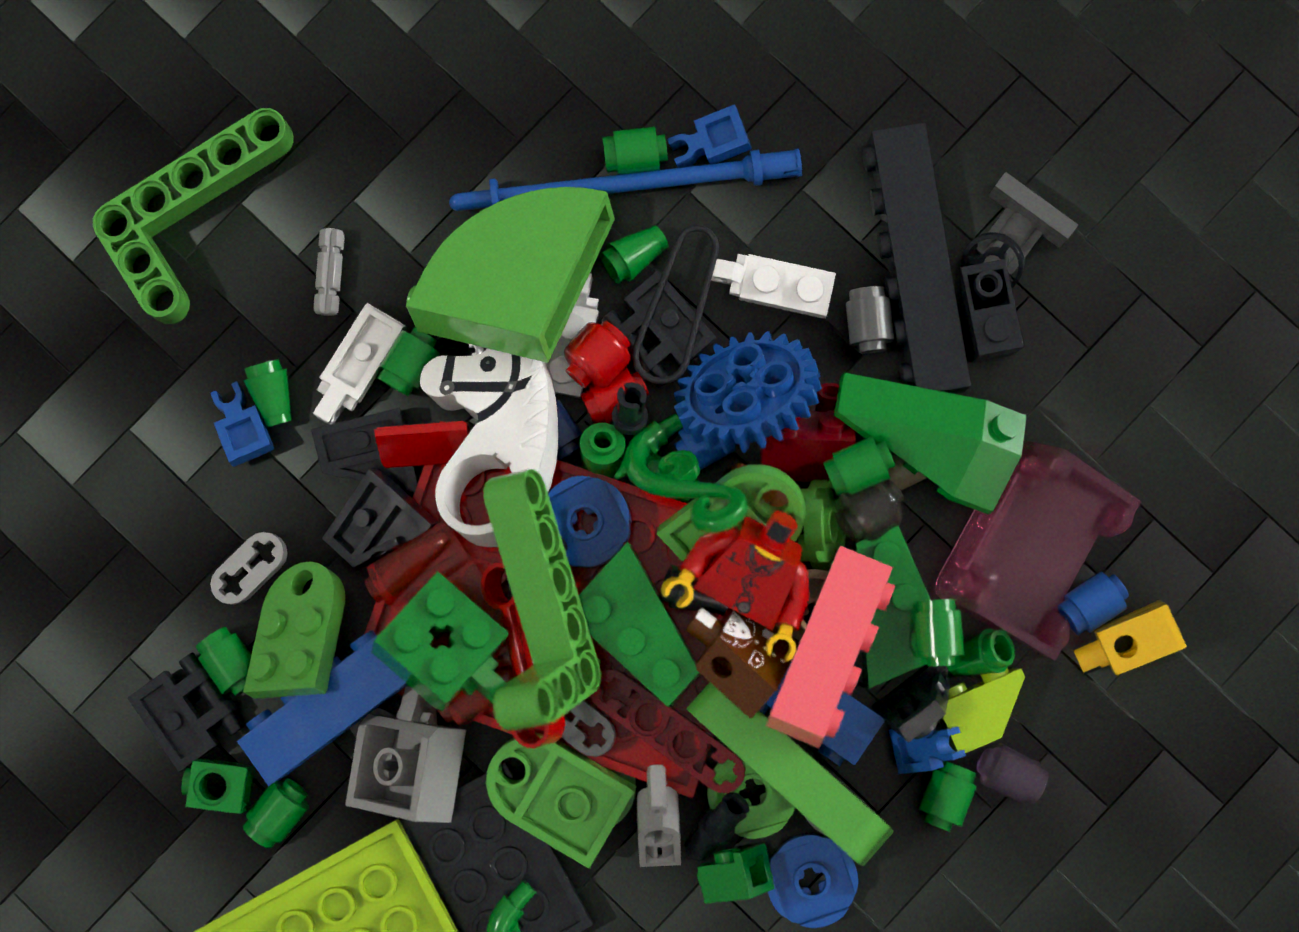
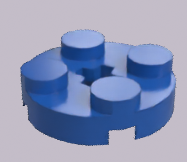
[548,476,631,568]
[768,833,858,928]

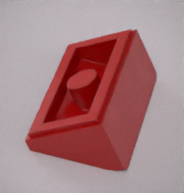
[374,421,471,468]

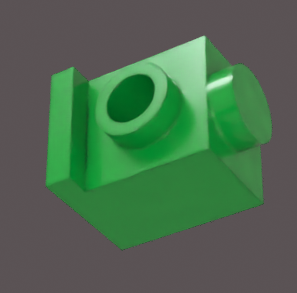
[697,843,775,904]

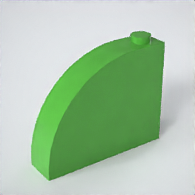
[406,187,615,363]

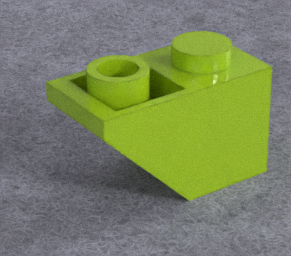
[939,668,1025,754]

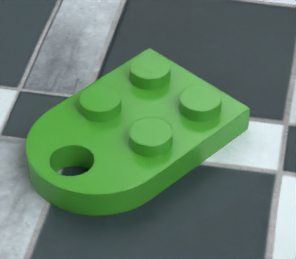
[656,465,806,561]
[243,562,345,699]
[486,733,637,868]

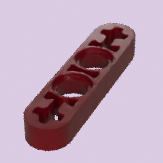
[590,669,746,793]

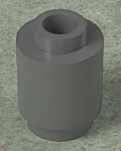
[845,286,895,354]

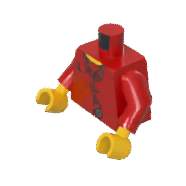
[662,510,810,662]

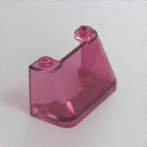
[935,440,1141,661]

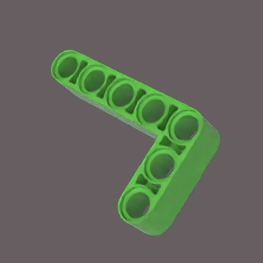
[93,108,293,324]
[484,469,601,731]
[686,682,894,866]

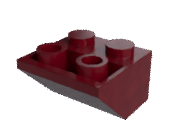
[760,383,856,482]

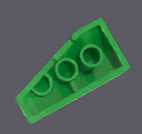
[834,373,1027,515]

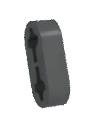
[562,700,616,757]

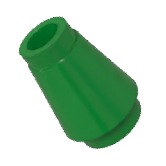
[600,225,668,284]
[243,359,292,428]
[946,628,1015,677]

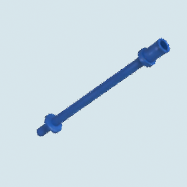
[449,148,802,211]

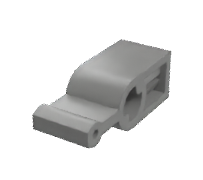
[637,765,681,867]

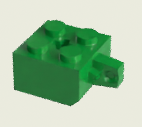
[371,571,509,712]

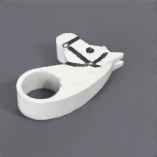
[420,348,558,547]

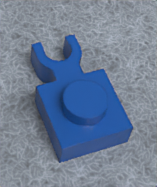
[668,104,752,168]
[210,382,275,467]
[889,726,966,774]

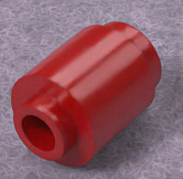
[580,367,650,424]

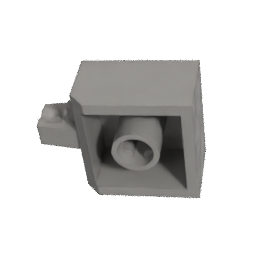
[345,685,466,822]

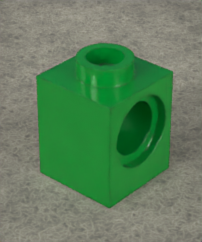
[181,758,256,814]

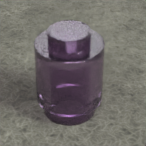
[976,743,1049,804]

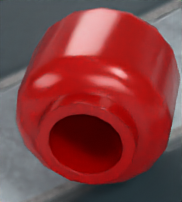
[564,320,631,388]

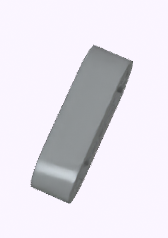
[210,532,288,605]

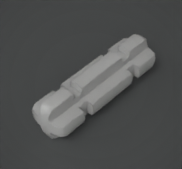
[313,228,344,316]

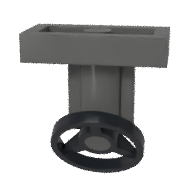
[961,172,1078,288]

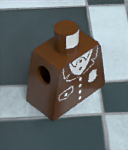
[685,607,800,719]

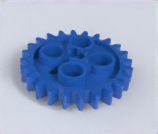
[674,331,822,453]

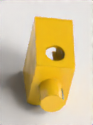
[1073,600,1187,675]

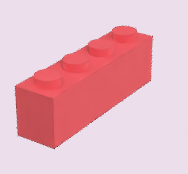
[766,546,895,748]

